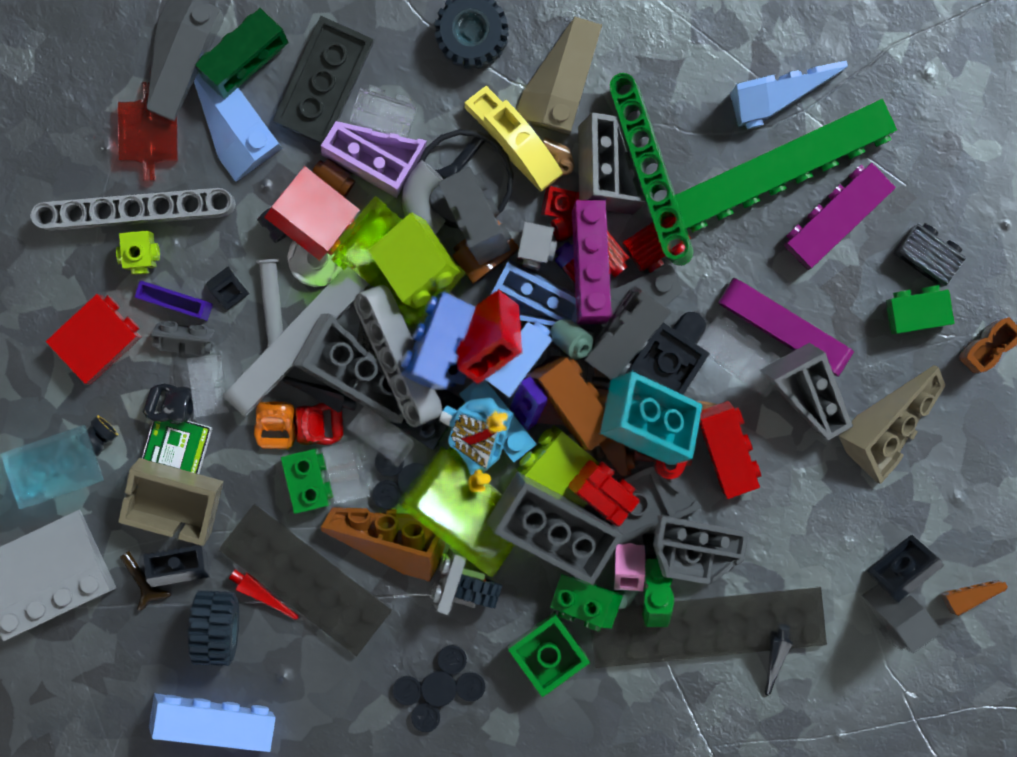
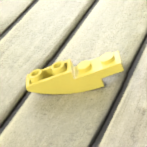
[464,86,563,192]

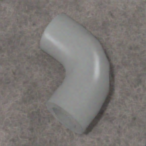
[401,160,446,234]

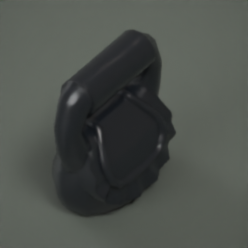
[143,383,196,425]

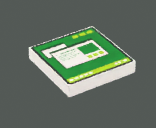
[142,412,213,474]

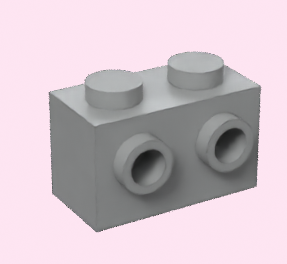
[518,222,557,271]

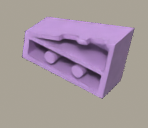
[321,121,427,198]

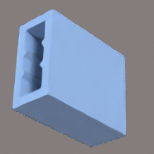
[486,321,552,398]

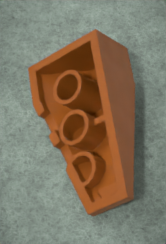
[321,507,451,582]

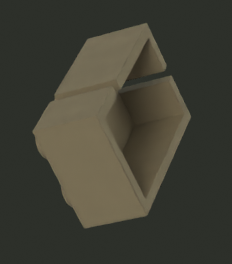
[118,458,224,546]

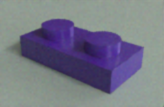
[509,377,548,431]

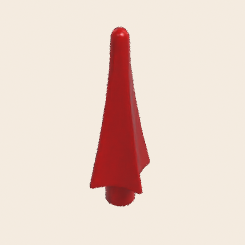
[228,569,299,620]

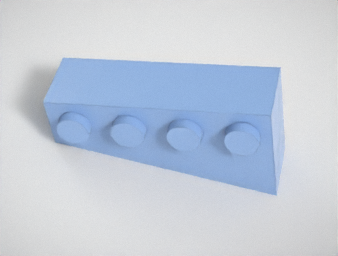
[149,693,276,752]

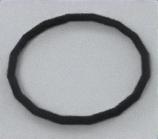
[417,129,514,228]

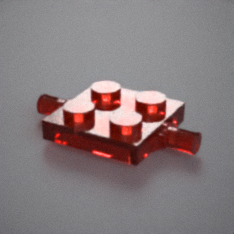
[118,82,178,182]

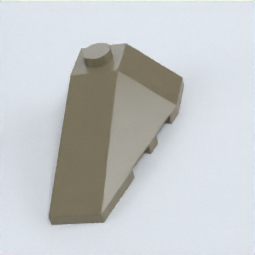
[517,17,602,136]
[839,365,945,484]

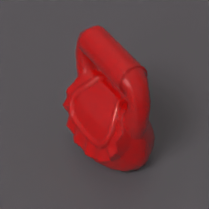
[295,403,344,445]

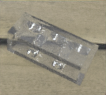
[697,316,780,398]

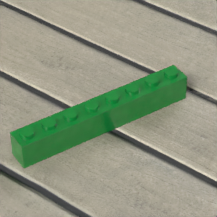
[675,99,897,233]

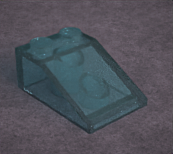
[0,425,104,510]

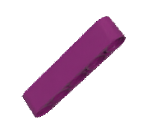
[718,278,854,377]

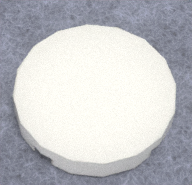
[287,239,346,287]

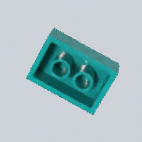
[600,372,702,465]

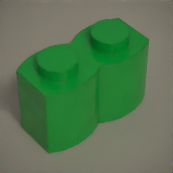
[642,559,674,627]

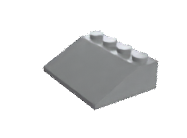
[0,510,117,641]

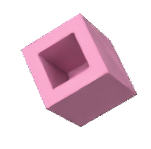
[614,543,645,591]

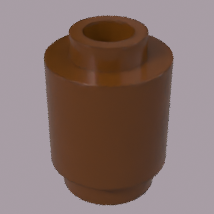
[312,158,356,197]

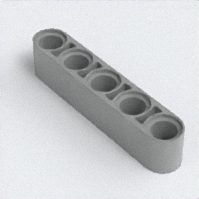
[354,285,442,427]

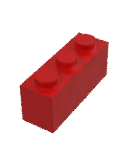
[699,401,762,499]

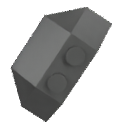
[653,515,749,584]

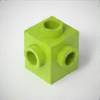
[116,231,160,275]

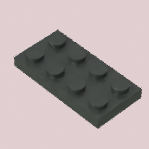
[273,16,374,144]

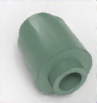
[550,319,593,360]

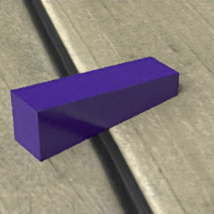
[135,280,213,321]

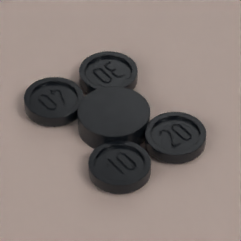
[372,448,458,513]
[393,645,485,732]

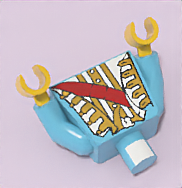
[439,398,513,492]

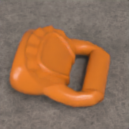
[254,401,296,450]

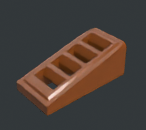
[941,580,1008,616]

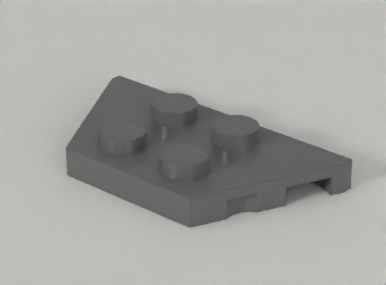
[598,465,701,544]

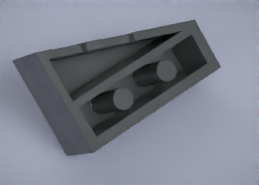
[599,264,683,330]
[583,286,671,379]

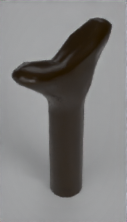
[120,551,171,611]

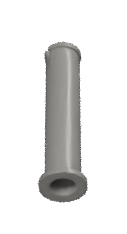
[256,259,283,347]

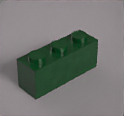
[195,8,289,100]

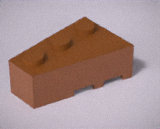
[526,356,607,451]

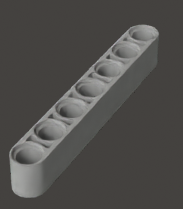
[31,188,236,231]
[223,251,382,417]

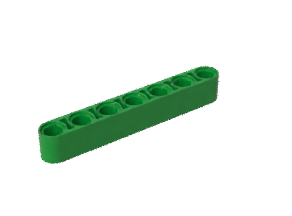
[609,73,693,266]

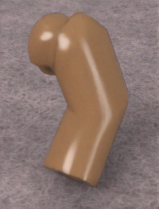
[542,137,575,175]

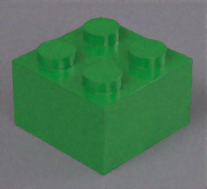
[508,612,590,698]

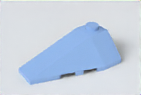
[730,61,848,129]
[194,72,282,182]

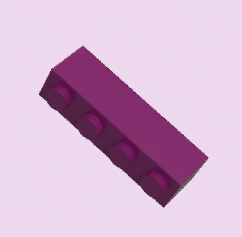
[784,163,896,270]
[572,200,612,325]

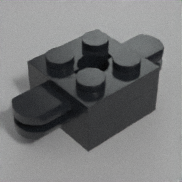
[626,312,710,395]

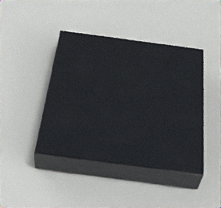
[867,535,944,602]

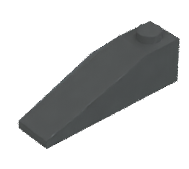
[147,0,223,121]

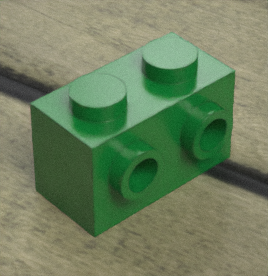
[886,285,955,335]
[281,448,334,514]
[550,574,623,632]

